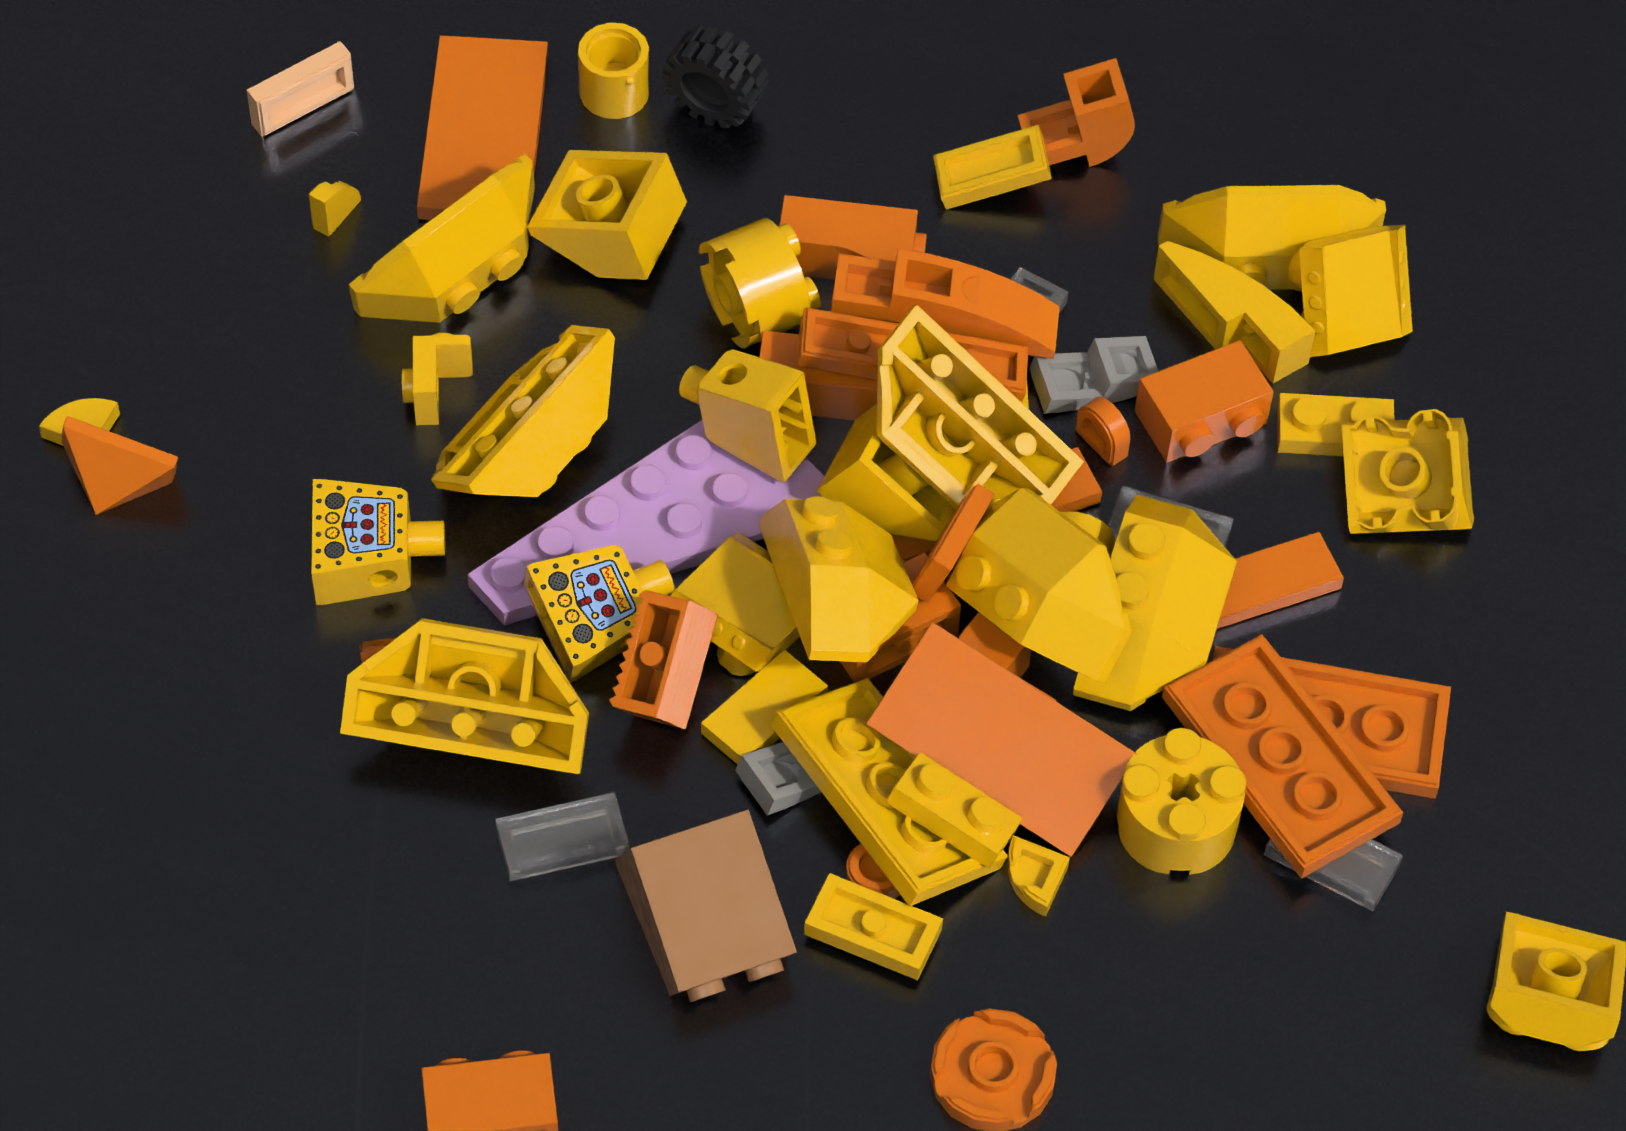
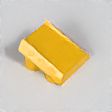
[1289,224,1413,357]
[1341,409,1474,534]
[670,532,800,676]

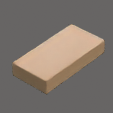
[247,41,354,137]

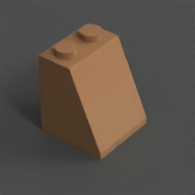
[615,809,797,1002]

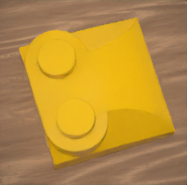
[1487,911,1626,1051]

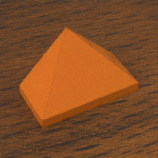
[62,416,178,515]

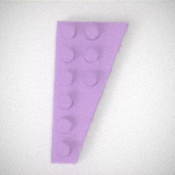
[468,420,824,626]

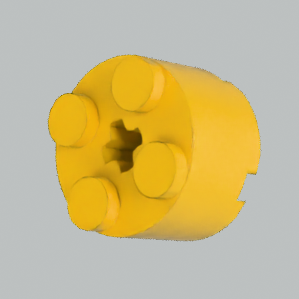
[699,218,821,349]
[1117,728,1246,875]

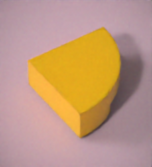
[308,181,361,237]
[39,398,120,446]
[1007,835,1070,917]

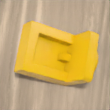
[402,333,473,425]

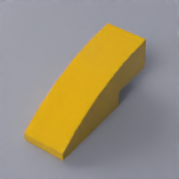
[1153,241,1316,383]

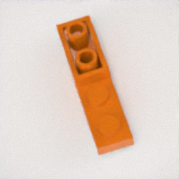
[830,248,1060,359]

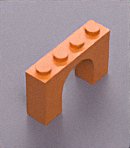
[759,195,927,421]

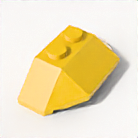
[348,153,535,323]
[1157,185,1386,292]
[877,305,1084,509]
[431,325,615,497]
[945,487,1132,683]
[1073,494,1237,711]
[759,496,919,662]
[340,618,589,774]

